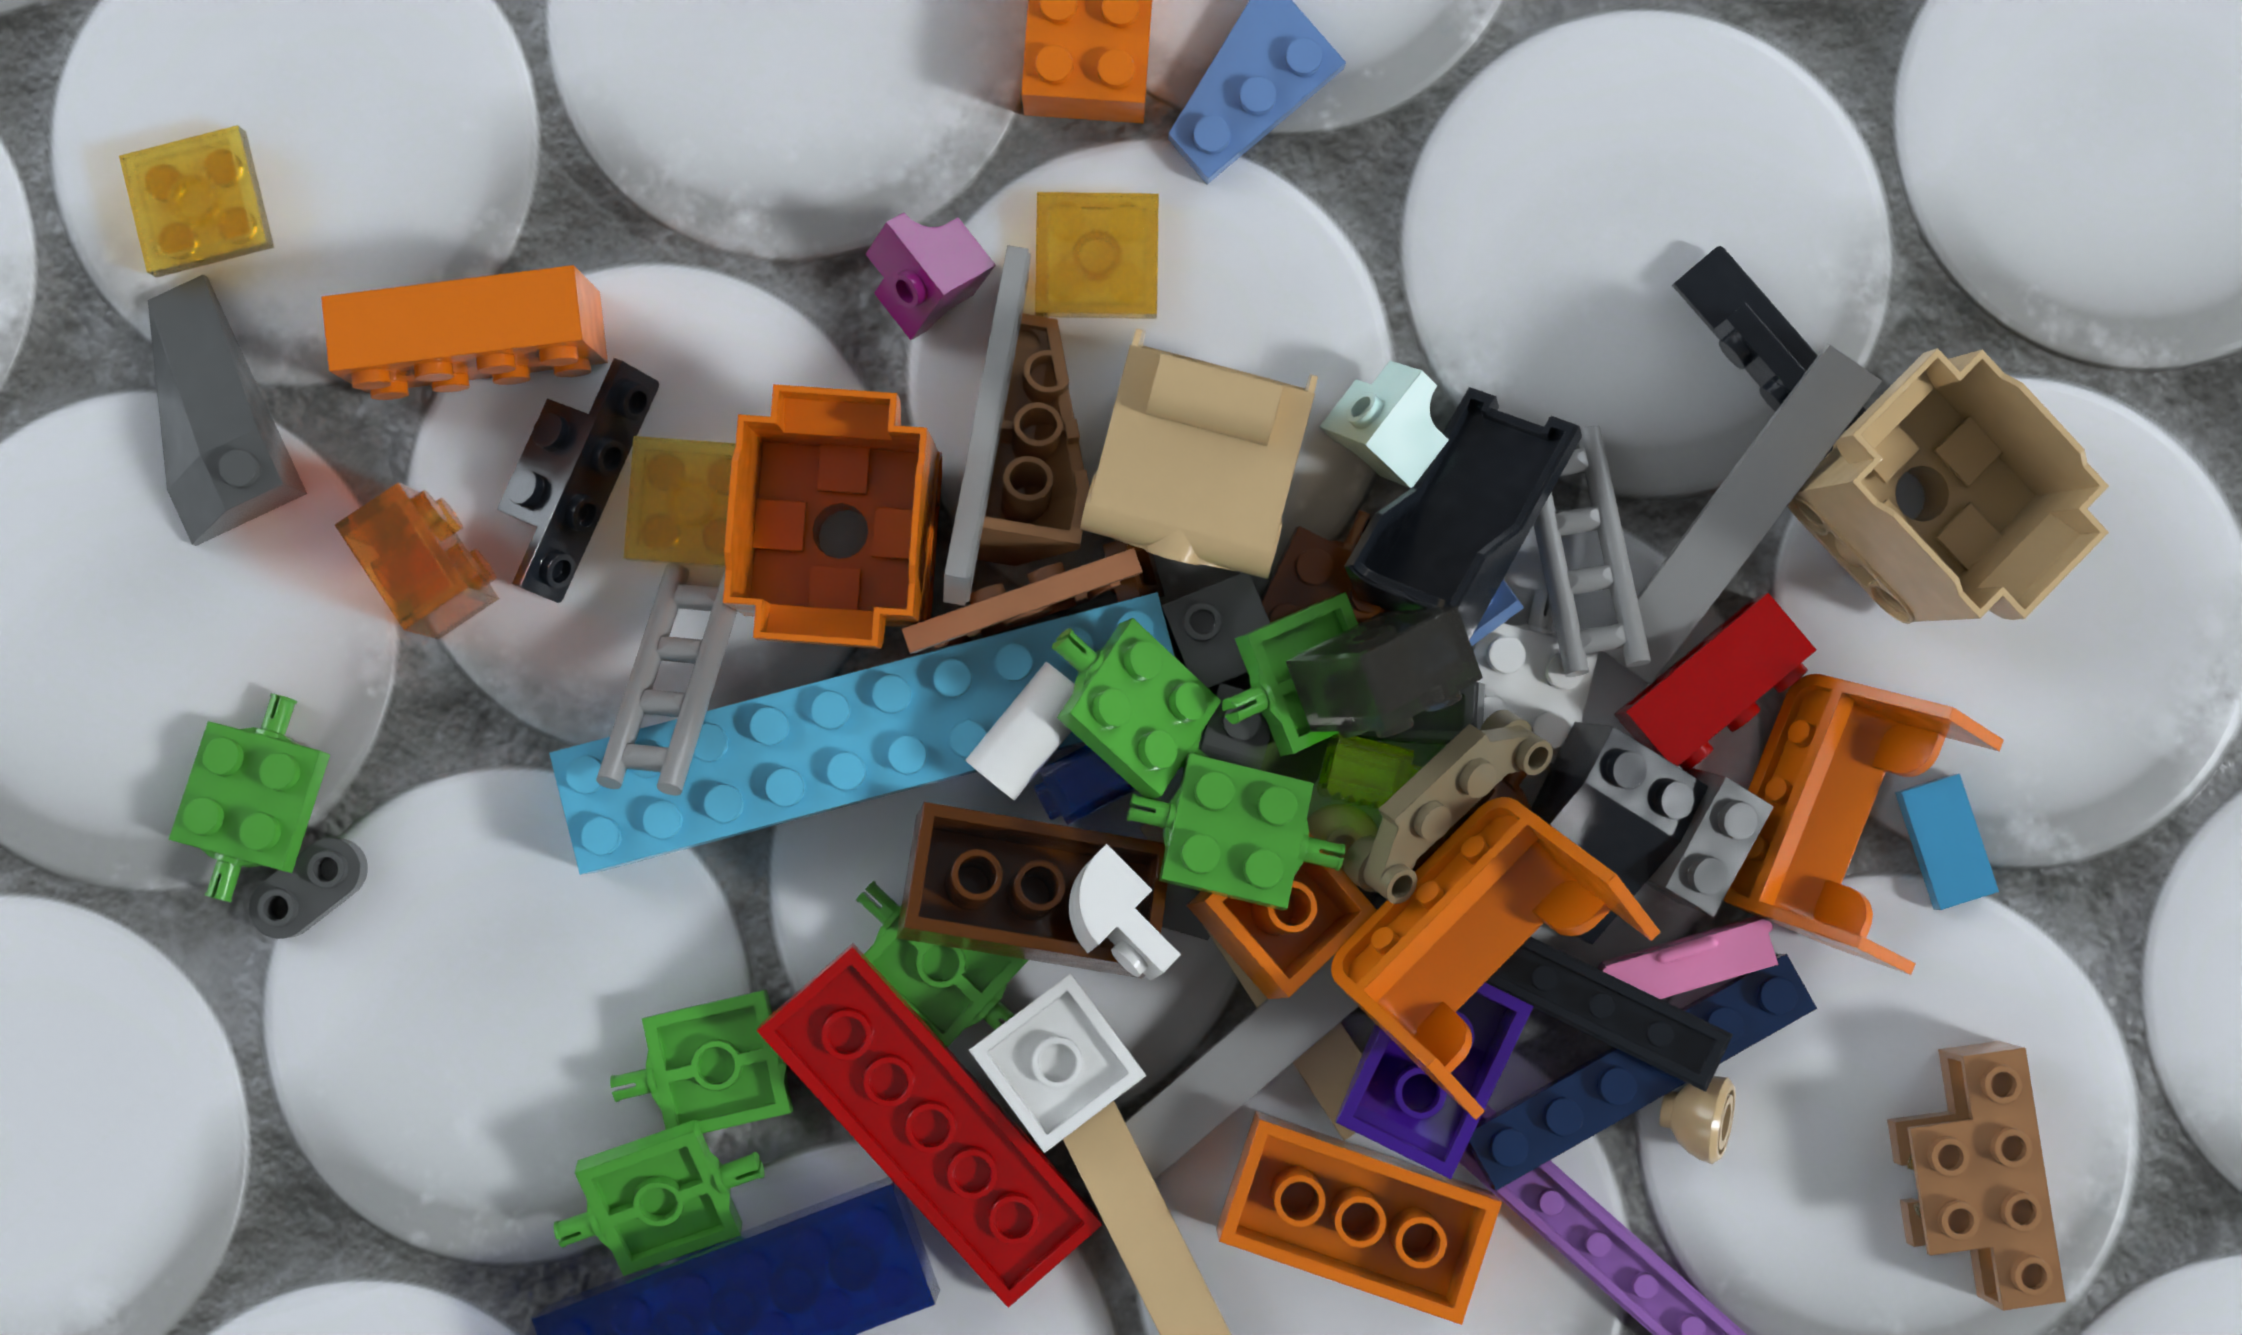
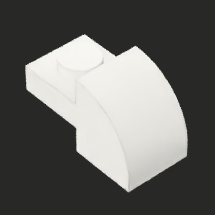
[1069,844,1181,981]

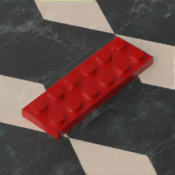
[757,943,1103,1308]

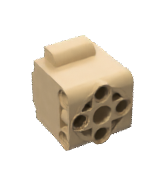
[1080,329,1318,579]
[1788,348,2109,624]

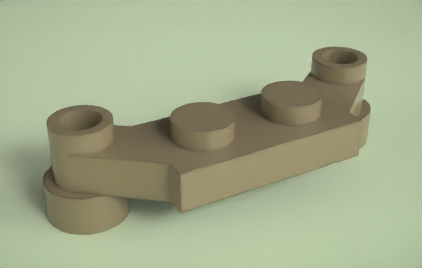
[1343,710,1553,904]

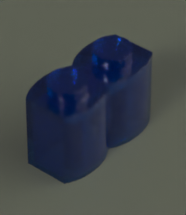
[1033,745,1135,825]

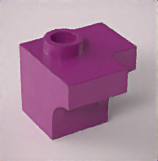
[866,213,996,340]

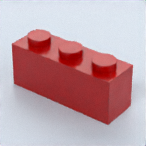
[1614,593,1817,772]

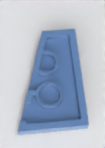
[1168,0,1346,185]

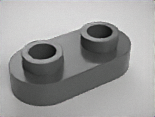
[249,838,368,939]

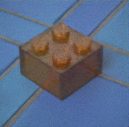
[335,482,500,640]

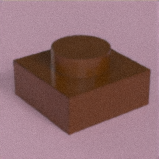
[1102,540,1165,602]

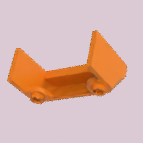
[1723,674,2004,975]
[1331,797,1660,1120]

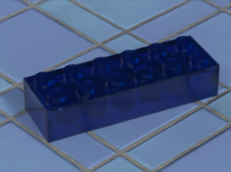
[532,1177,940,1335]

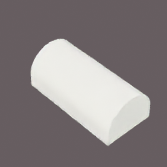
[965,662,1075,801]

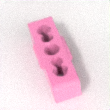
[1598,916,1778,999]

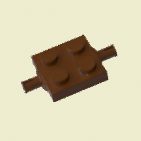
[1260,510,1393,636]

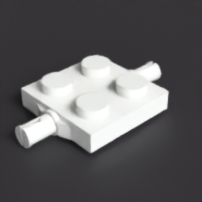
[1461,589,1599,765]

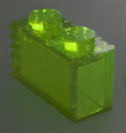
[1317,733,1421,809]

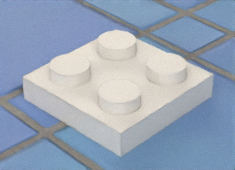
[969,973,1146,1153]

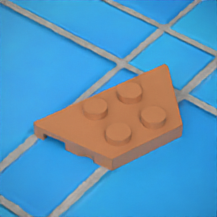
[902,548,1142,654]

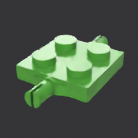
[1222,592,1405,756]
[1052,618,1221,799]
[168,693,330,902]
[1127,753,1345,910]
[856,881,1029,1047]
[610,989,794,1134]
[553,1119,765,1276]

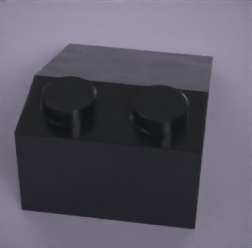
[1531,722,1708,945]

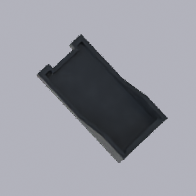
[1344,387,1582,642]

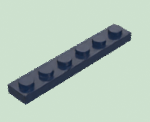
[1468,954,1817,1191]

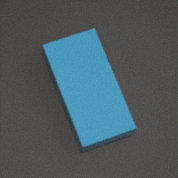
[1895,774,1999,910]

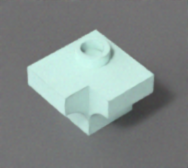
[1319,360,1449,488]

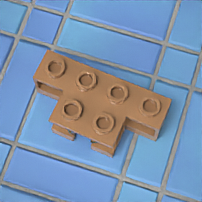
[1887,1041,2066,1311]

